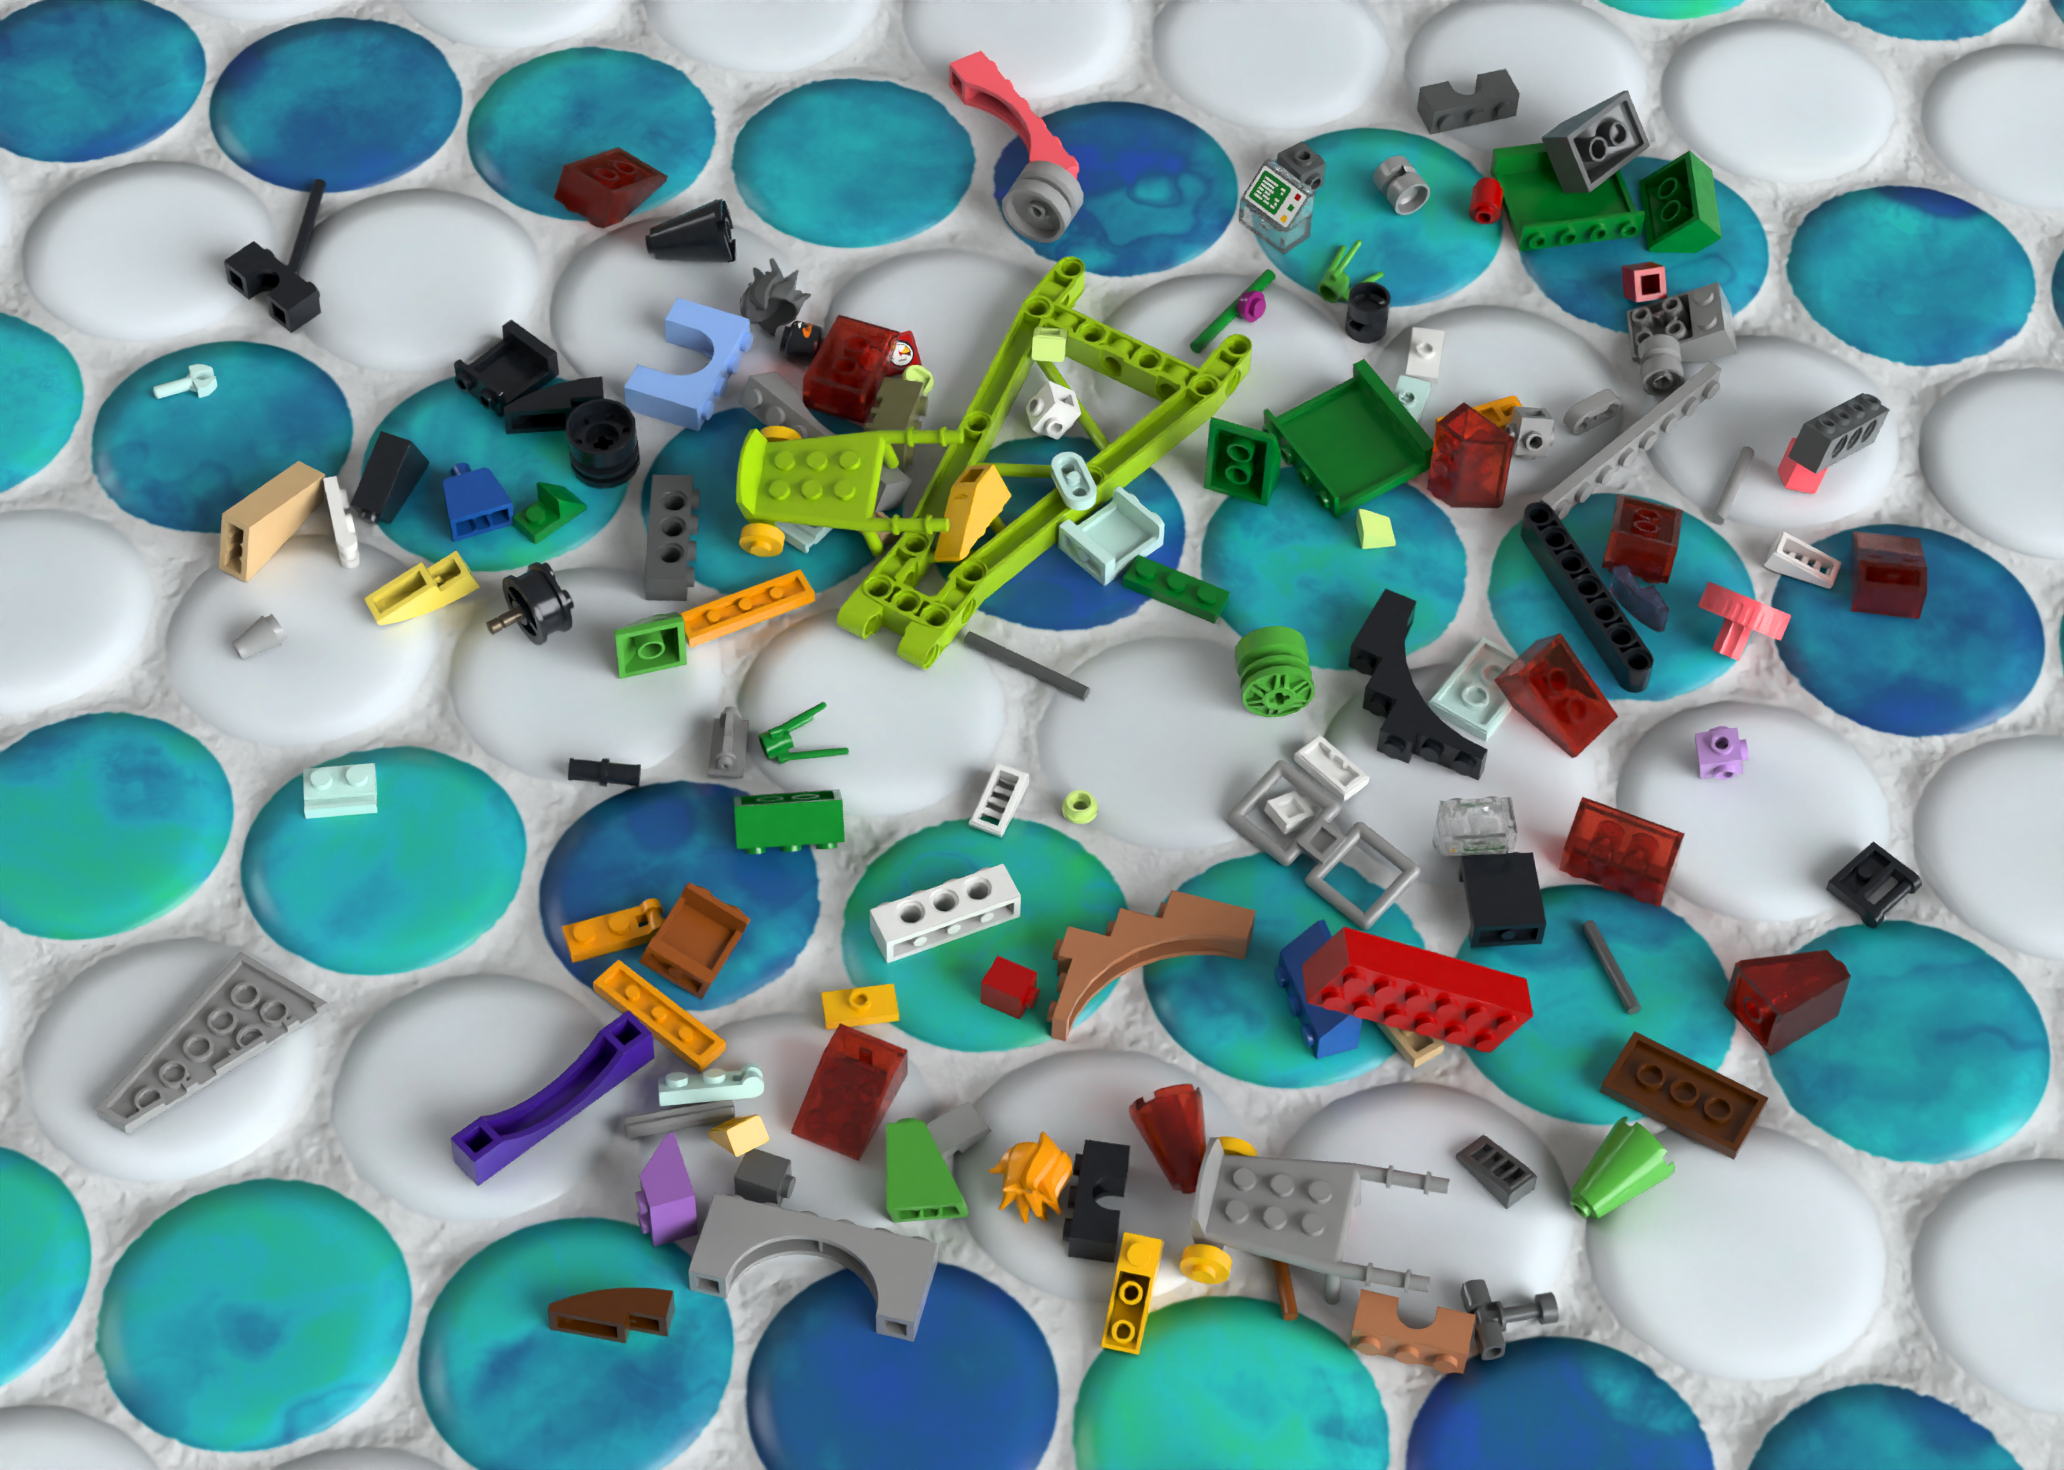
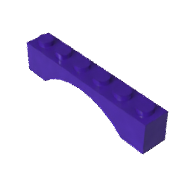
[450,1010,655,1186]

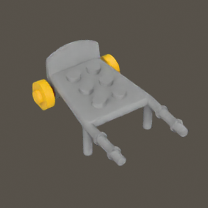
[1180,1136,1450,1305]

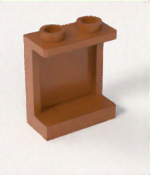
[639,882,750,1000]

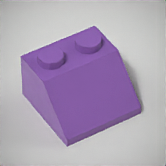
[635,1132,698,1247]

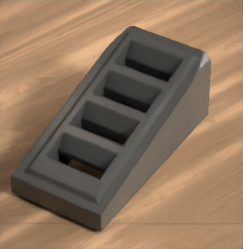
[1456,1135,1537,1209]

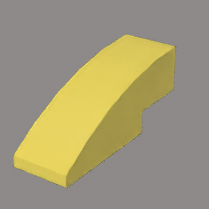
[364,550,480,625]

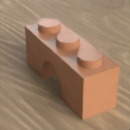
[1349,1289,1476,1374]

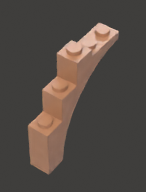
[1047,890,1256,1041]

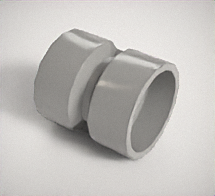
[1373,155,1430,215]
[1638,334,1685,396]

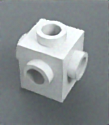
[1026,381,1081,440]

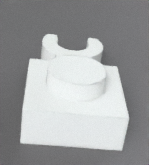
[1264,791,1323,834]

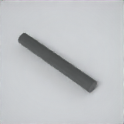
[1581,920,1641,1015]

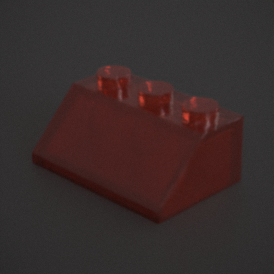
[1427,402,1515,508]
[1559,796,1685,907]

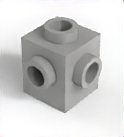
[1505,406,1555,460]

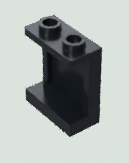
[454,319,559,417]
[1458,852,1546,948]

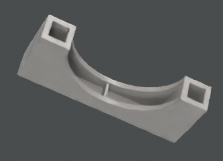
[688,1193,938,1342]

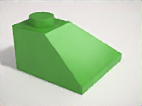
[614,612,687,679]

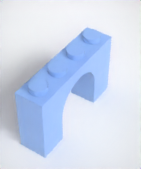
[624,298,753,431]

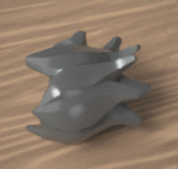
[740,258,811,337]

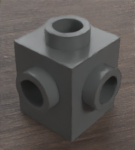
[1276,141,1326,195]

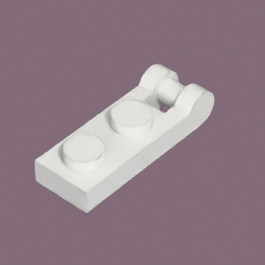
[323,476,360,569]

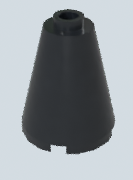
[645,199,737,263]

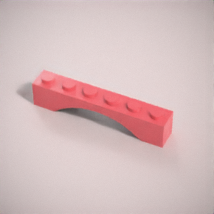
[949,51,1079,180]

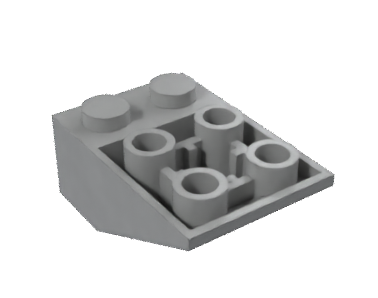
[1626,282,1737,363]

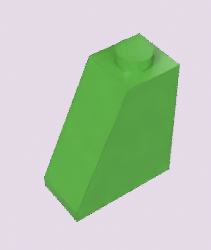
[886,1118,969,1223]

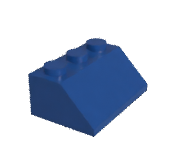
[1274,919,1362,1059]

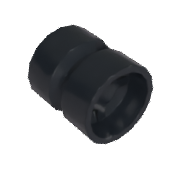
[1345,282,1391,344]

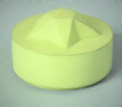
[900,365,934,397]

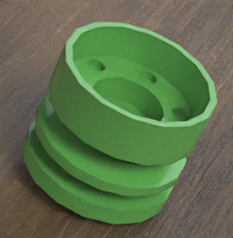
[1234,626,1315,717]

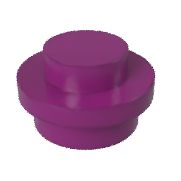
[1237,290,1266,323]

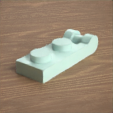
[658,1063,764,1106]

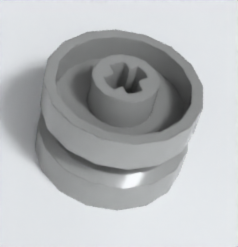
[1002,161,1083,243]

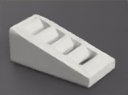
[1763,531,1842,589]
[969,762,1029,838]

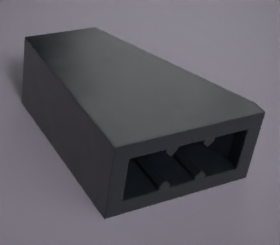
[350,431,430,525]

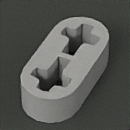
[1563,389,1622,435]

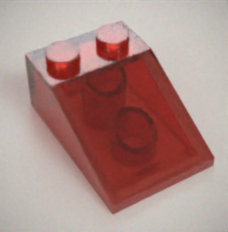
[554,147,668,228]
[803,315,900,424]
[1601,494,1683,584]
[1494,633,1618,758]

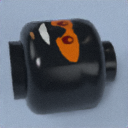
[780,321,830,367]

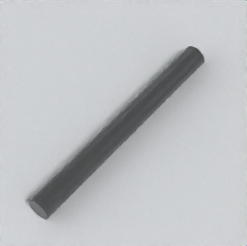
[964,631,1090,700]

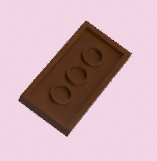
[1600,1031,1768,1160]

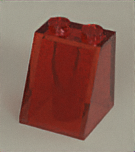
[1724,950,1851,1056]

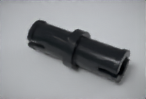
[568,758,641,787]

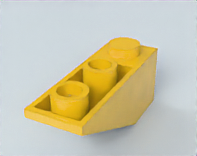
[934,464,1011,562]
[1100,1232,1164,1355]

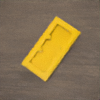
[821,983,899,1030]

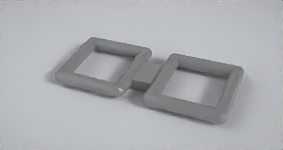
[1227,760,1421,930]

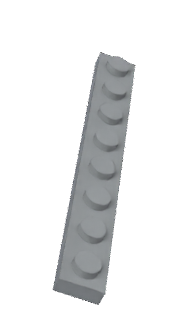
[1540,361,1722,520]

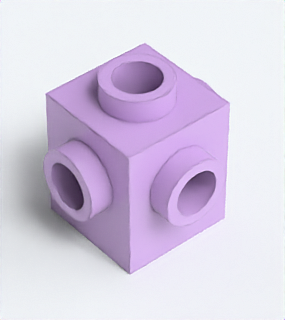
[1695,726,1749,780]

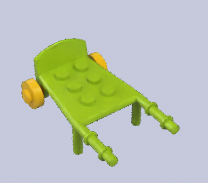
[736,426,964,557]

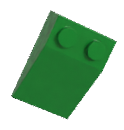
[1204,417,1282,506]

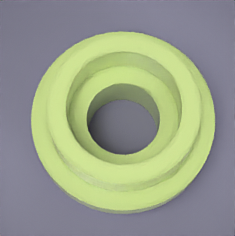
[1062,790,1098,824]

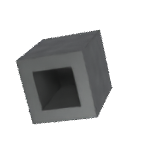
[734,1148,796,1206]

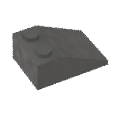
[1541,91,1650,193]

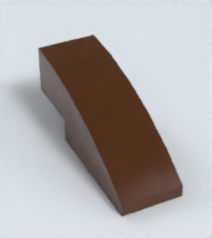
[547,1288,675,1343]

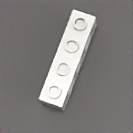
[870,864,1021,963]

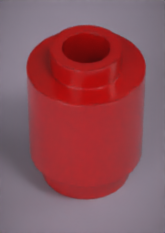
[1469,177,1503,224]

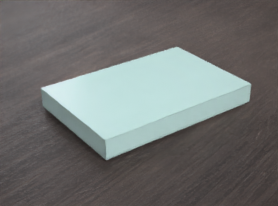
[1427,637,1541,742]

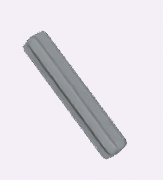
[624,1100,735,1138]

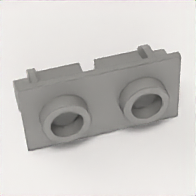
[708,706,749,778]

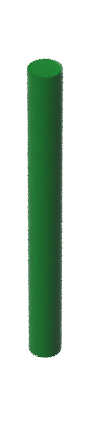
[1190,269,1276,353]

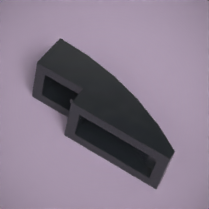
[504,376,604,434]

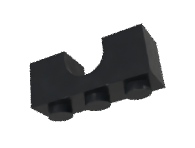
[224,241,321,333]
[1062,1139,1130,1263]

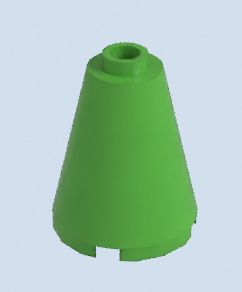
[1570,1116,1675,1219]

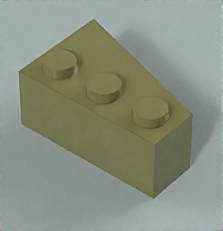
[864,377,928,474]

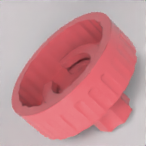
[1698,581,1791,661]

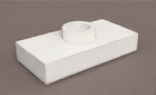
[1405,327,1445,386]
[1294,734,1369,803]

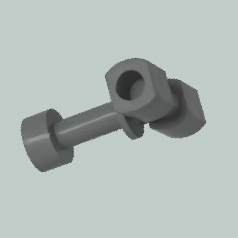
[1461,1279,1559,1360]

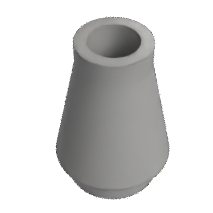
[232,614,286,660]

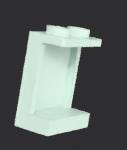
[1058,486,1165,586]

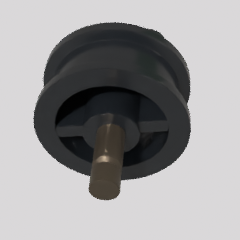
[486,562,574,645]

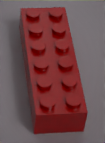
[1302,927,1533,1053]

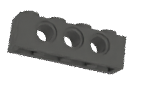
[1788,393,1890,474]
[644,475,700,601]

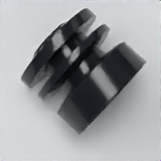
[566,399,640,489]

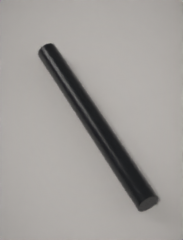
[288,179,326,275]

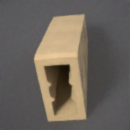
[219,461,326,582]

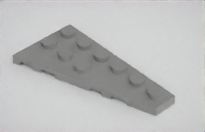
[96,952,329,1134]

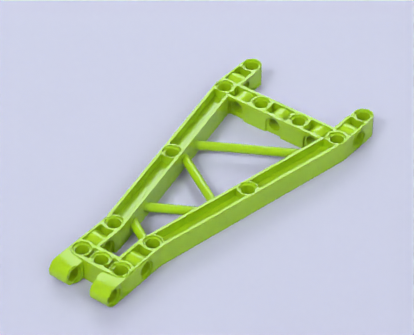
[836,256,1252,671]

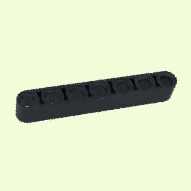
[1520,502,1654,693]

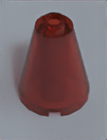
[1128,1084,1207,1194]

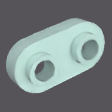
[1051,452,1097,510]

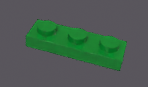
[1123,555,1230,624]

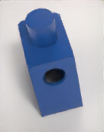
[443,463,514,542]

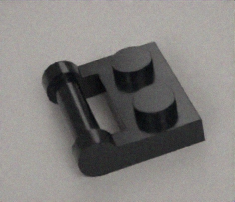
[1826,841,1922,928]

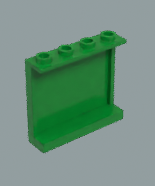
[1490,143,1645,251]
[1262,359,1437,519]

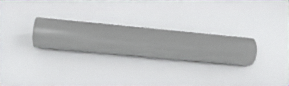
[1711,446,1755,525]

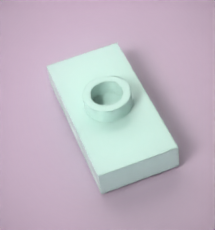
[1393,374,1432,423]

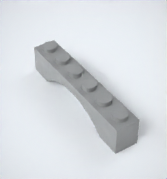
[738,371,912,513]

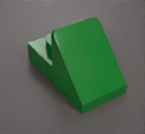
[512,482,587,544]

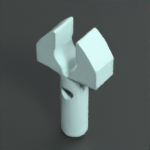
[153,364,217,399]

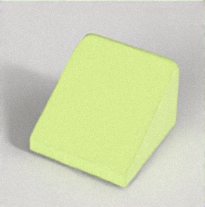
[1032,327,1067,362]
[1356,509,1396,549]

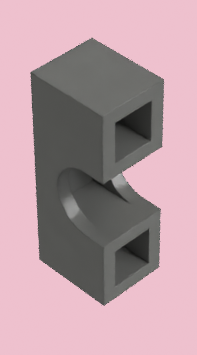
[1417,69,1520,135]

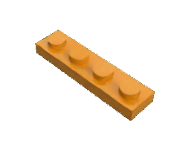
[679,569,815,648]
[593,959,726,1073]

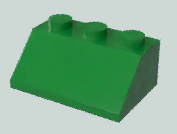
[1639,150,1722,253]
[733,789,845,854]

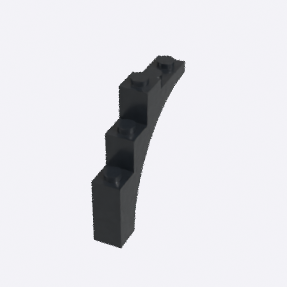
[1348,589,1488,780]

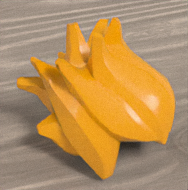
[988,1131,1072,1224]

